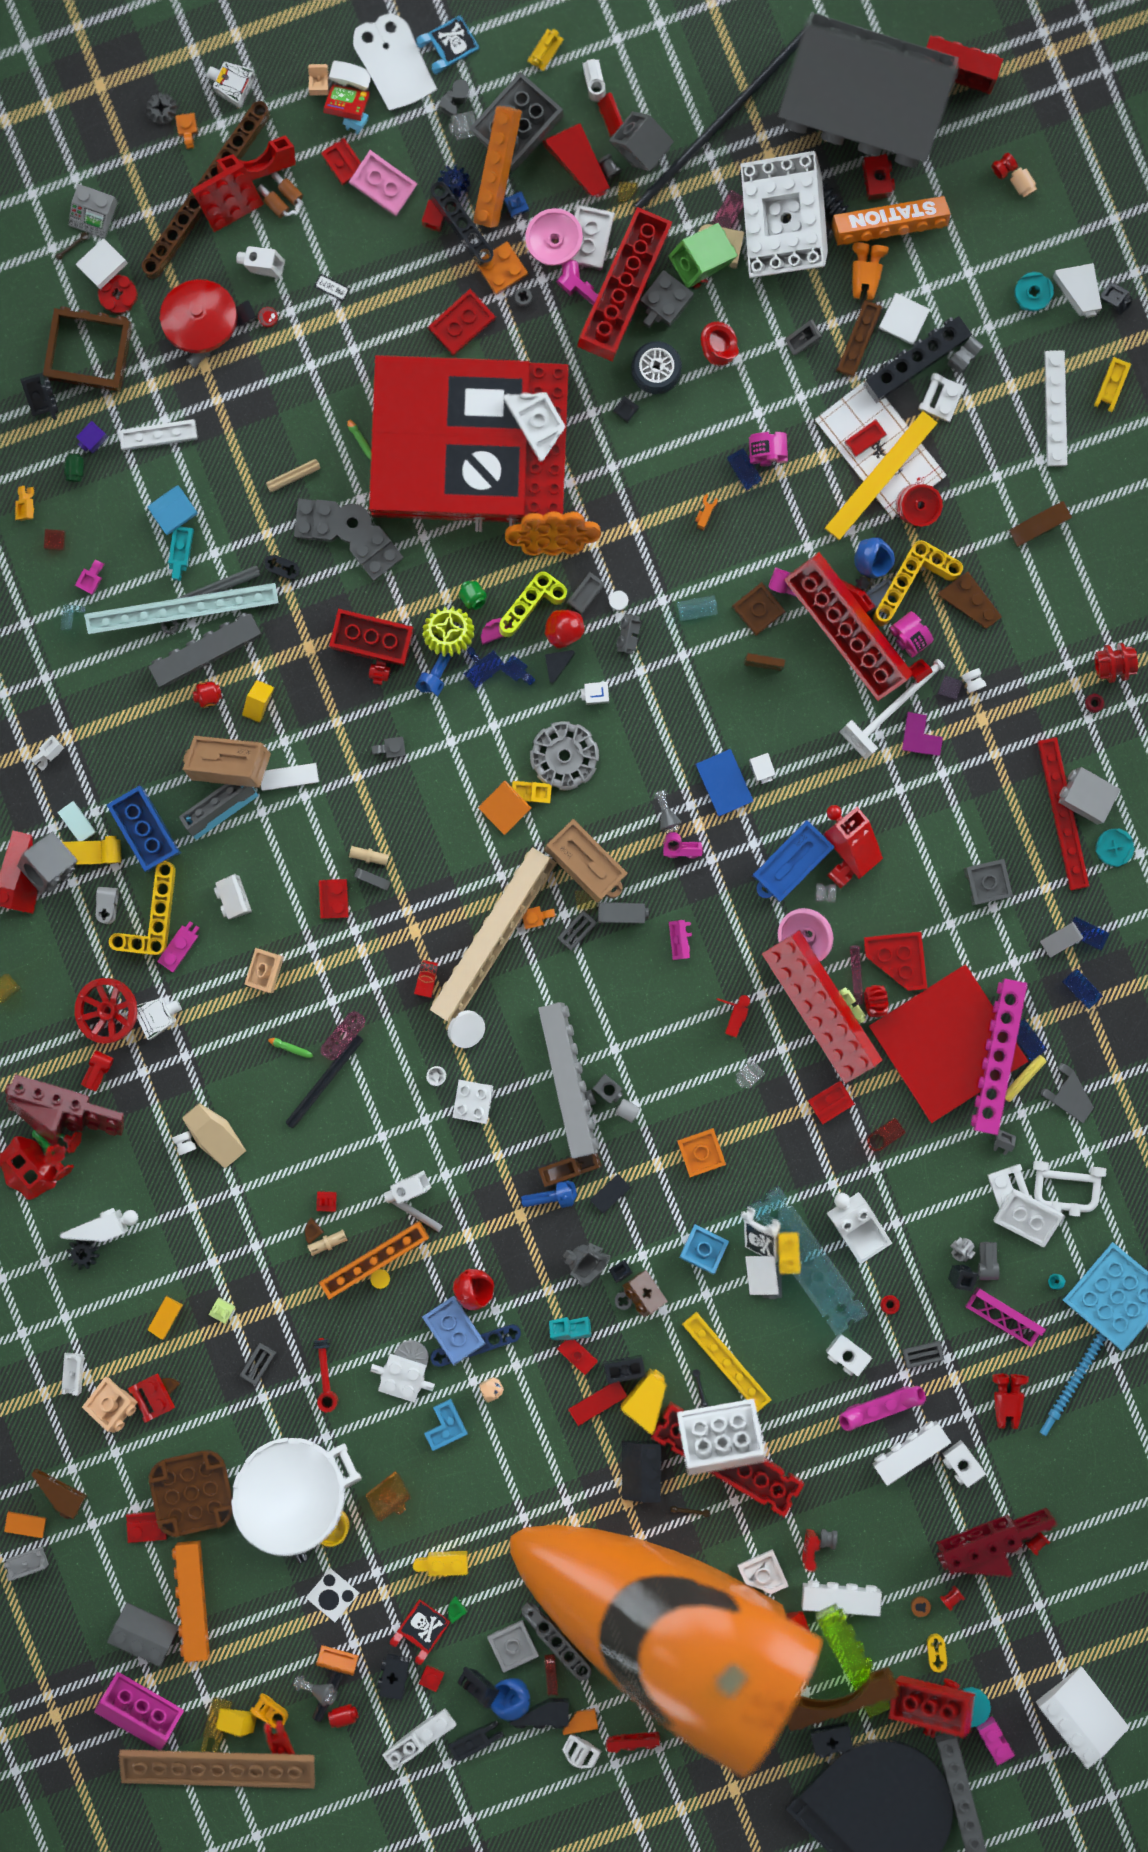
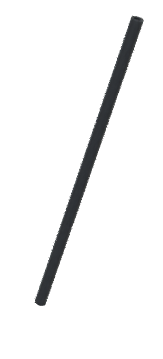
[633,28,805,209]

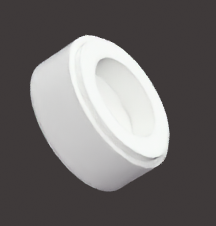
[609,591,628,611]

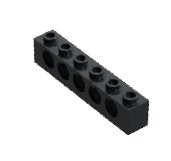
[863,316,972,403]

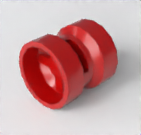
[991,152,1018,180]

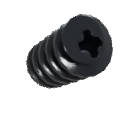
[823,182,853,220]

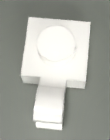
[31,735,64,770]

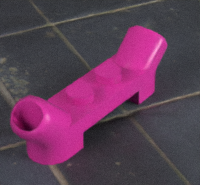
[556,260,631,322]
[839,1386,926,1431]

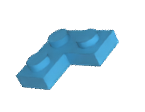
[424,1399,468,1451]

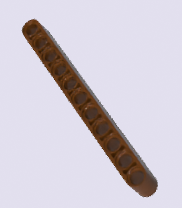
[142,101,270,279]

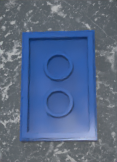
[695,749,753,817]

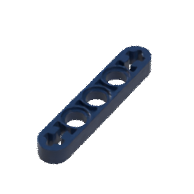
[430,1324,521,1367]

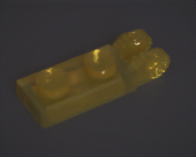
[200,1697,232,1753]

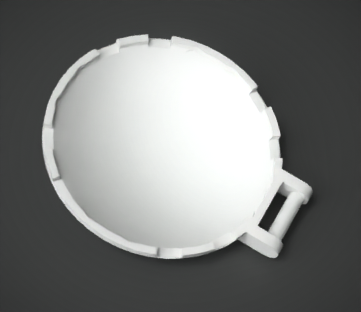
[232,1438,362,1555]

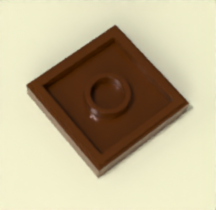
[732,582,786,636]
[744,653,785,671]

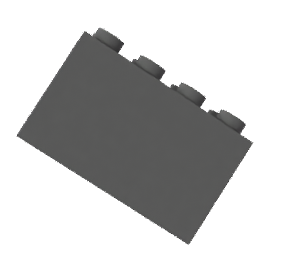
[778,12,959,168]

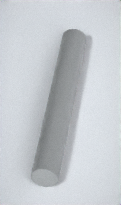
[391,1200,443,1232]

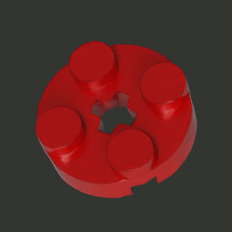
[98,275,137,314]

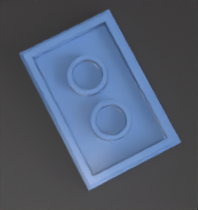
[422,1296,486,1365]

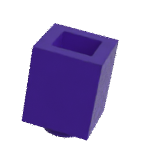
[76,421,109,454]

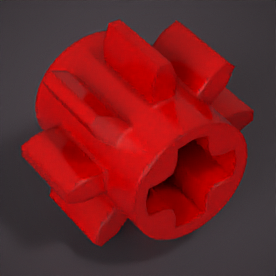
[369,660,390,685]

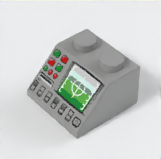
[69,184,118,238]

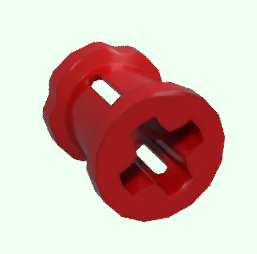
[1025,1532,1051,1556]
[940,1585,965,1611]

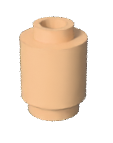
[1010,168,1037,198]

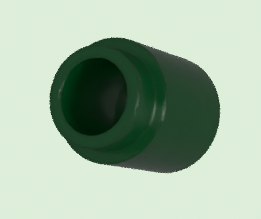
[64,453,84,482]

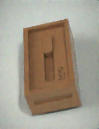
[183,736,271,788]
[544,819,628,903]

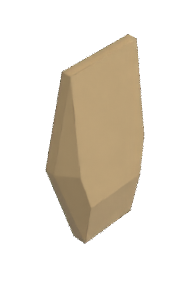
[182,1103,246,1168]

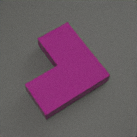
[902,712,943,756]

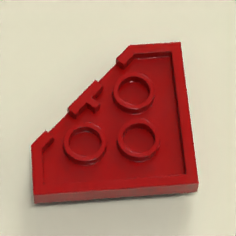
[863,932,927,991]

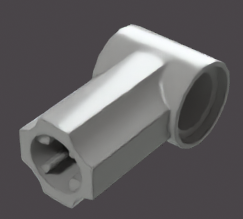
[615,1099,640,1123]

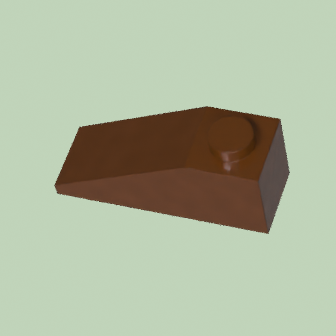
[31,1468,87,1519]

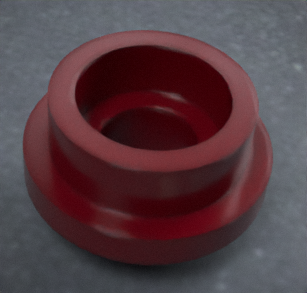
[1085,694,1104,713]

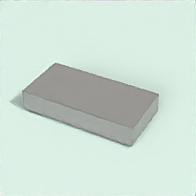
[1040,922,1083,958]

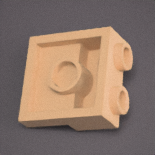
[82,1377,138,1433]

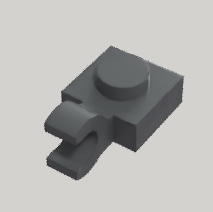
[372,737,406,759]

